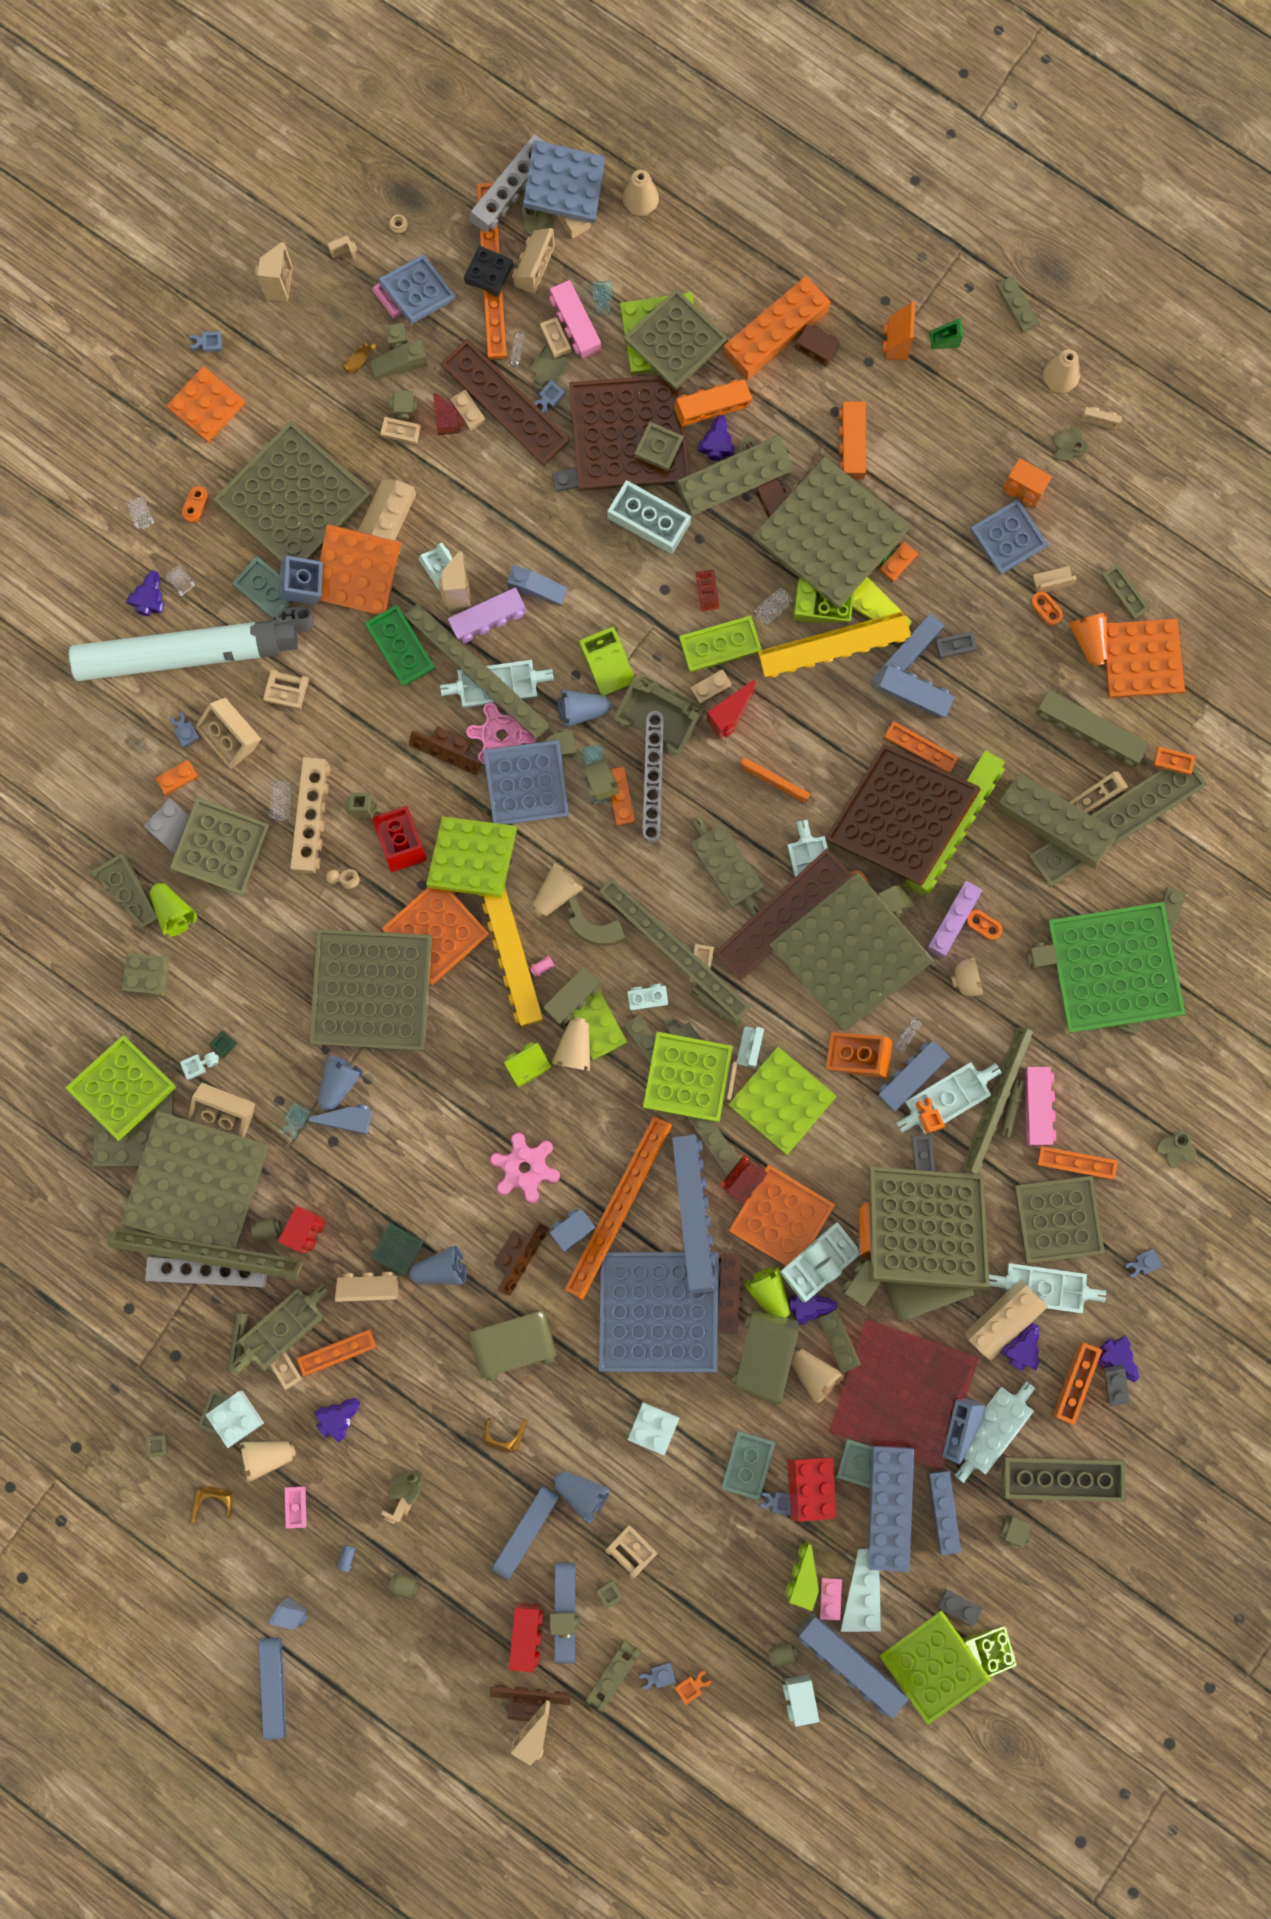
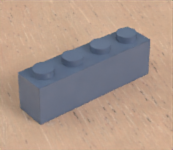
[874,664,955,718]
[877,1041,950,1113]
[927,1470,961,1555]

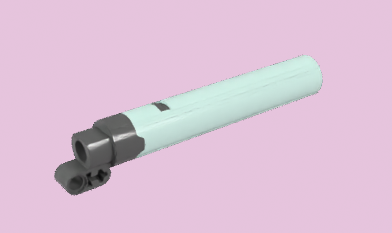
[69,606,314,681]

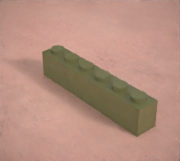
[1035,690,1149,767]

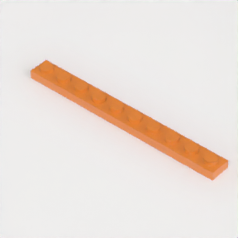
[477,183,507,360]
[565,1116,672,1299]

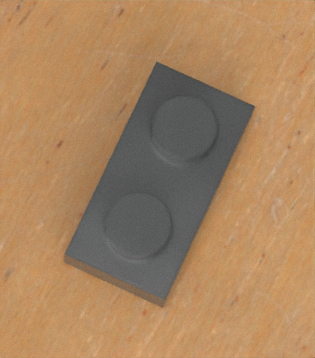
[552,468,578,492]
[935,631,977,659]
[912,1135,935,1172]
[1104,1364,1129,1407]
[937,1589,982,1627]

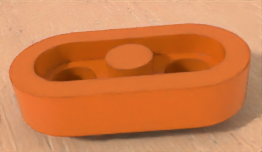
[182,486,209,523]
[1031,592,1063,626]
[966,910,1003,940]

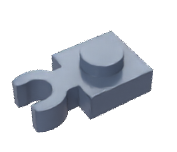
[190,331,223,353]
[534,380,566,414]
[170,712,200,748]
[1124,1249,1162,1277]
[758,1492,791,1516]
[639,1662,676,1690]

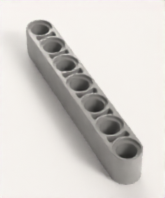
[643,711,664,843]

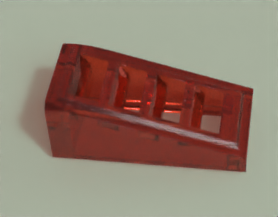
[695,569,719,611]

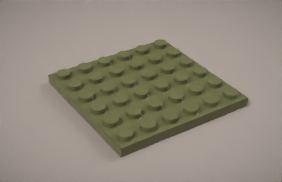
[213,421,372,563]
[752,457,912,609]
[769,872,934,1031]
[309,929,432,1051]
[121,1111,270,1249]
[868,1166,990,1290]

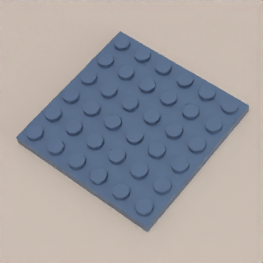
[599,1252,719,1373]

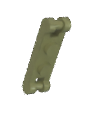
[585,1640,642,1713]

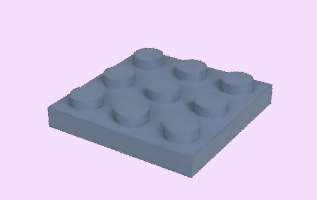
[378,254,456,324]
[970,499,1048,575]

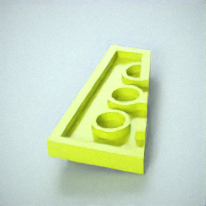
[852,577,912,627]

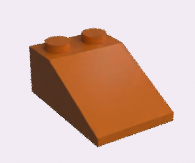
[882,302,915,361]
[826,1032,893,1079]

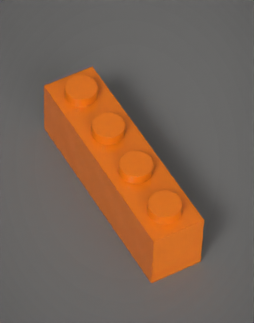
[673,379,752,427]
[838,402,866,479]
[1052,1342,1102,1425]

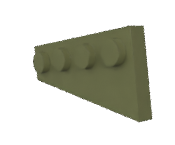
[91,853,158,928]

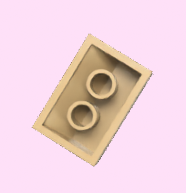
[512,228,555,294]
[255,243,293,302]
[194,698,261,769]
[188,1083,255,1137]
[335,1272,399,1302]

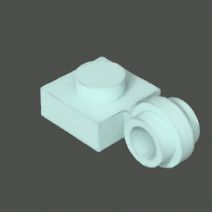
[180,1052,219,1080]

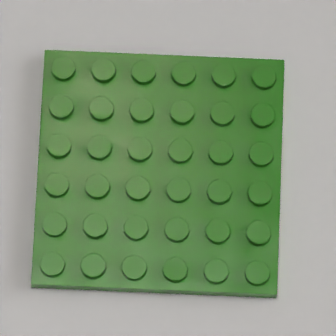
[1048,902,1186,1033]

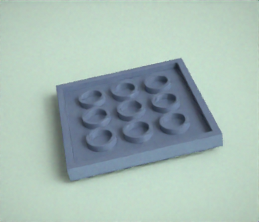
[522,140,605,224]
[483,740,569,824]

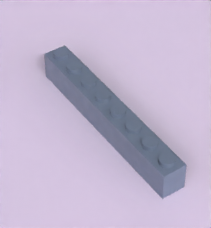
[672,1134,718,1294]

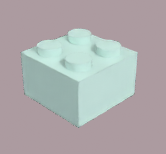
[206,1391,264,1448]
[628,1402,679,1456]
[782,1674,819,1727]

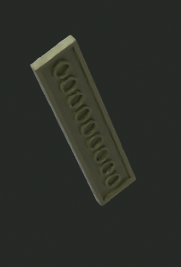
[1028,767,1207,888]

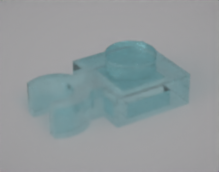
[592,281,612,315]
[281,1103,311,1139]

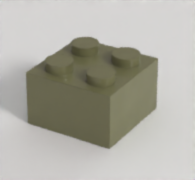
[122,952,170,997]
[841,1260,881,1307]

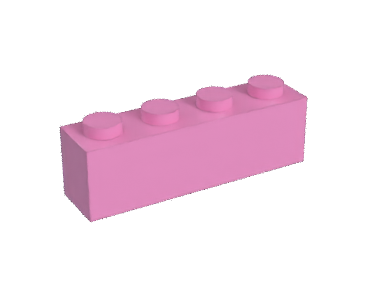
[548,280,602,359]
[1024,1067,1056,1146]

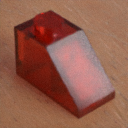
[433,393,463,436]

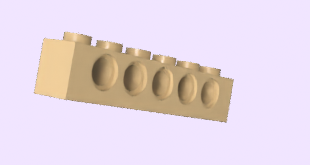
[290,757,331,874]

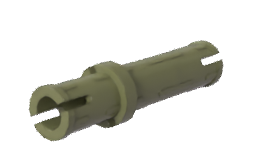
[690,984,743,1028]
[1000,1079,1026,1138]
[227,1313,249,1374]

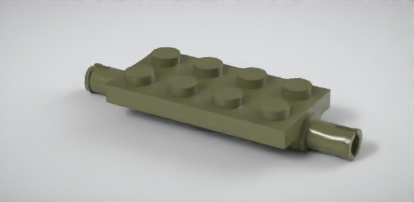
[690,816,764,917]
[231,1284,329,1373]

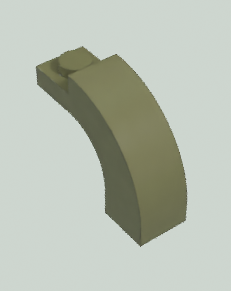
[567,897,626,946]

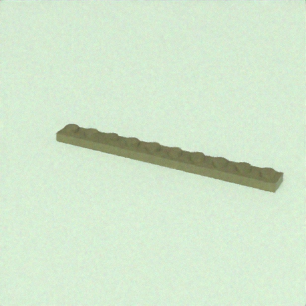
[404,603,549,739]
[599,878,751,1021]
[624,1014,749,1185]
[107,1228,303,1280]

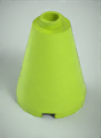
[149,883,197,937]
[744,1266,790,1318]

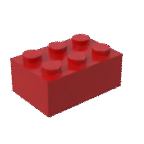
[278,1206,326,1253]
[787,1456,837,1522]
[509,1602,544,1673]

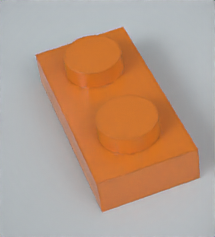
[879,542,918,582]
[1153,747,1196,776]
[155,760,199,796]

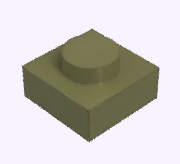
[145,1435,168,1458]
[596,1580,624,1609]

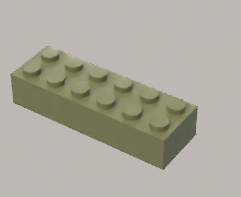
[674,435,794,516]
[997,773,1118,870]
[1002,1456,1125,1502]

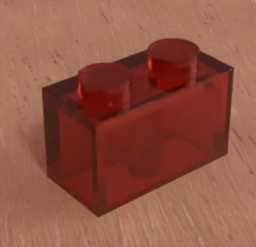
[721,1154,768,1204]

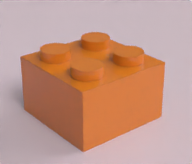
[1002,458,1052,508]

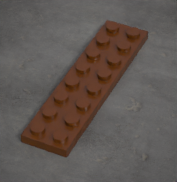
[440,339,570,466]
[714,848,853,981]

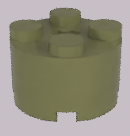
[581,758,620,802]

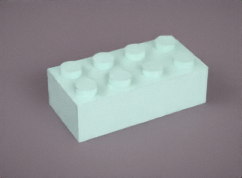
[607,480,691,554]

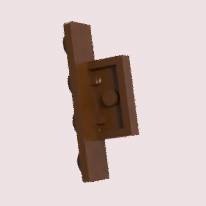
[409,726,481,775]
[494,1221,549,1296]
[718,1253,744,1334]
[490,1685,571,1723]

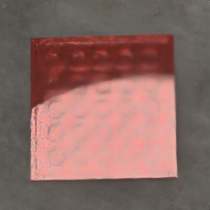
[829,1319,979,1471]

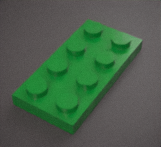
[365,605,435,687]

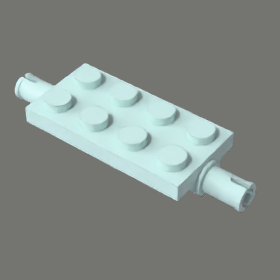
[440,660,554,708]
[787,820,828,877]
[896,1062,1001,1135]
[989,1263,1106,1313]
[954,1381,1036,1483]

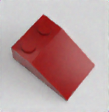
[706,680,756,739]
[372,806,427,873]

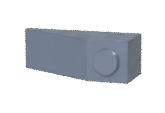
[507,565,567,606]
[309,1104,373,1135]
[942,1399,985,1464]
[268,1597,308,1630]

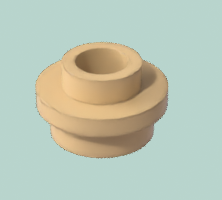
[389,214,408,233]

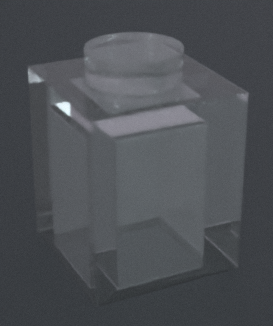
[126,496,155,529]
[165,564,195,596]

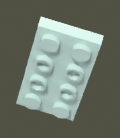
[779,1222,860,1303]

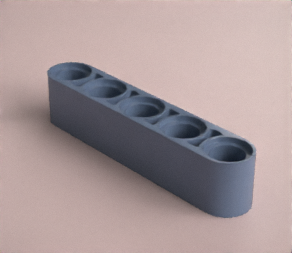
[871,614,945,694]
[491,1485,560,1581]
[555,1563,575,1664]
[259,1637,286,1740]

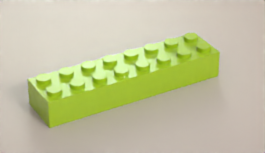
[903,750,1005,897]

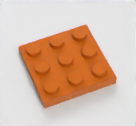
[166,366,245,443]

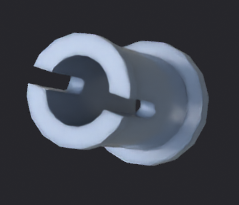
[336,1545,356,1572]

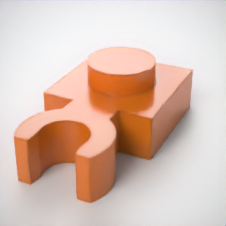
[916,1098,945,1134]
[674,1670,712,1705]

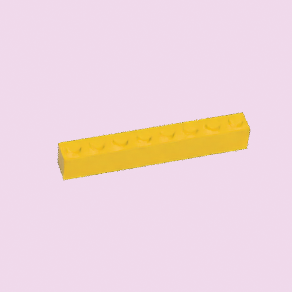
[757,611,911,678]
[480,887,543,1028]

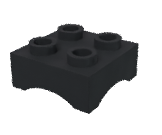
[464,245,513,297]

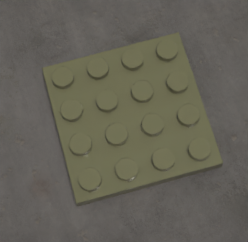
[624,288,728,391]
[170,797,269,896]
[93,1090,174,1167]
[1014,1176,1105,1264]

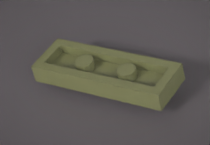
[996,276,1039,333]
[1101,564,1150,621]
[819,1310,861,1373]

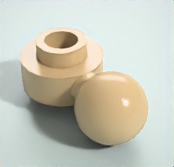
[326,869,360,889]

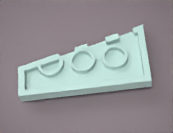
[840,1548,881,1632]

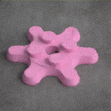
[466,703,537,764]
[490,1132,560,1203]

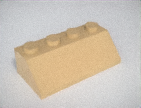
[358,479,416,540]
[438,551,471,613]
[964,1279,1048,1361]

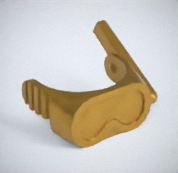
[342,342,376,374]
[483,1418,527,1453]
[189,1486,233,1523]

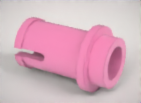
[529,956,555,977]

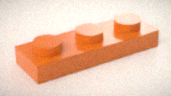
[611,767,635,826]

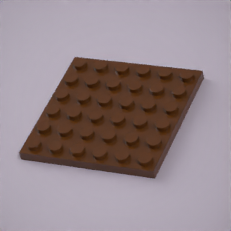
[569,375,689,491]
[825,744,981,886]

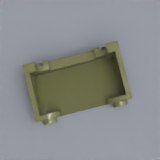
[613,675,705,755]
[882,1282,974,1322]
[468,1310,558,1381]
[731,1310,798,1405]

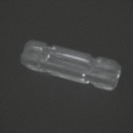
[509,331,525,368]
[894,1017,922,1053]

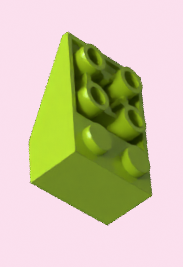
[793,578,854,623]
[579,626,635,696]
[504,1042,552,1088]
[785,1540,819,1611]
[962,1626,1017,1677]

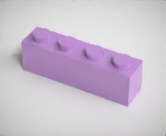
[448,587,526,643]
[926,881,983,959]

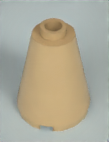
[623,170,659,216]
[1043,349,1080,394]
[533,863,584,917]
[552,1017,590,1071]
[791,1349,844,1403]
[239,1441,296,1482]

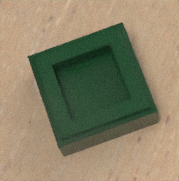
[209,1031,237,1058]

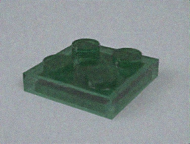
[371,1223,425,1276]

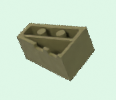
[877,885,916,918]

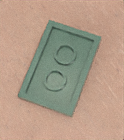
[232,556,292,620]
[721,1430,776,1500]
[836,1439,872,1488]

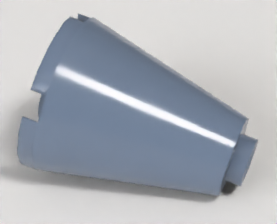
[558,689,611,728]
[317,1055,363,1111]
[410,1246,466,1285]
[554,1471,610,1523]

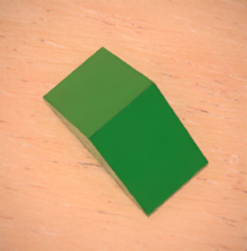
[930,319,963,349]

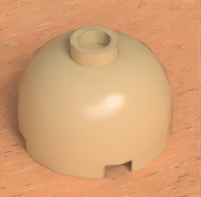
[951,957,984,997]

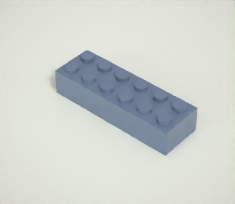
[867,1445,914,1572]
[797,1612,909,1718]

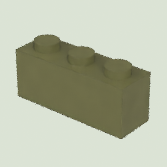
[543,967,601,1026]

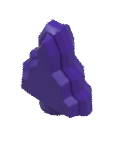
[697,415,734,461]
[126,570,164,616]
[789,1293,837,1324]
[1000,1323,1039,1371]
[1098,1335,1140,1382]
[314,1398,360,1443]

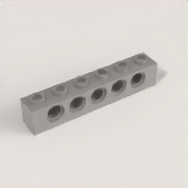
[469,134,545,233]
[145,1255,267,1287]

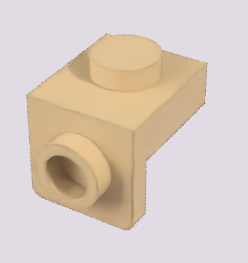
[327,235,358,260]
[381,1496,412,1524]

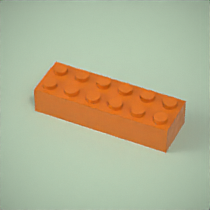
[723,276,831,380]

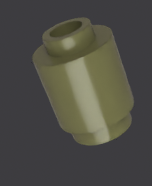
[251,1218,282,1241]
[388,1575,420,1600]
[768,1643,799,1667]

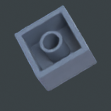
[279,556,323,605]
[550,1208,596,1252]

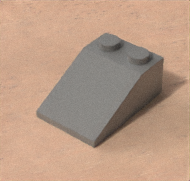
[144,798,189,855]

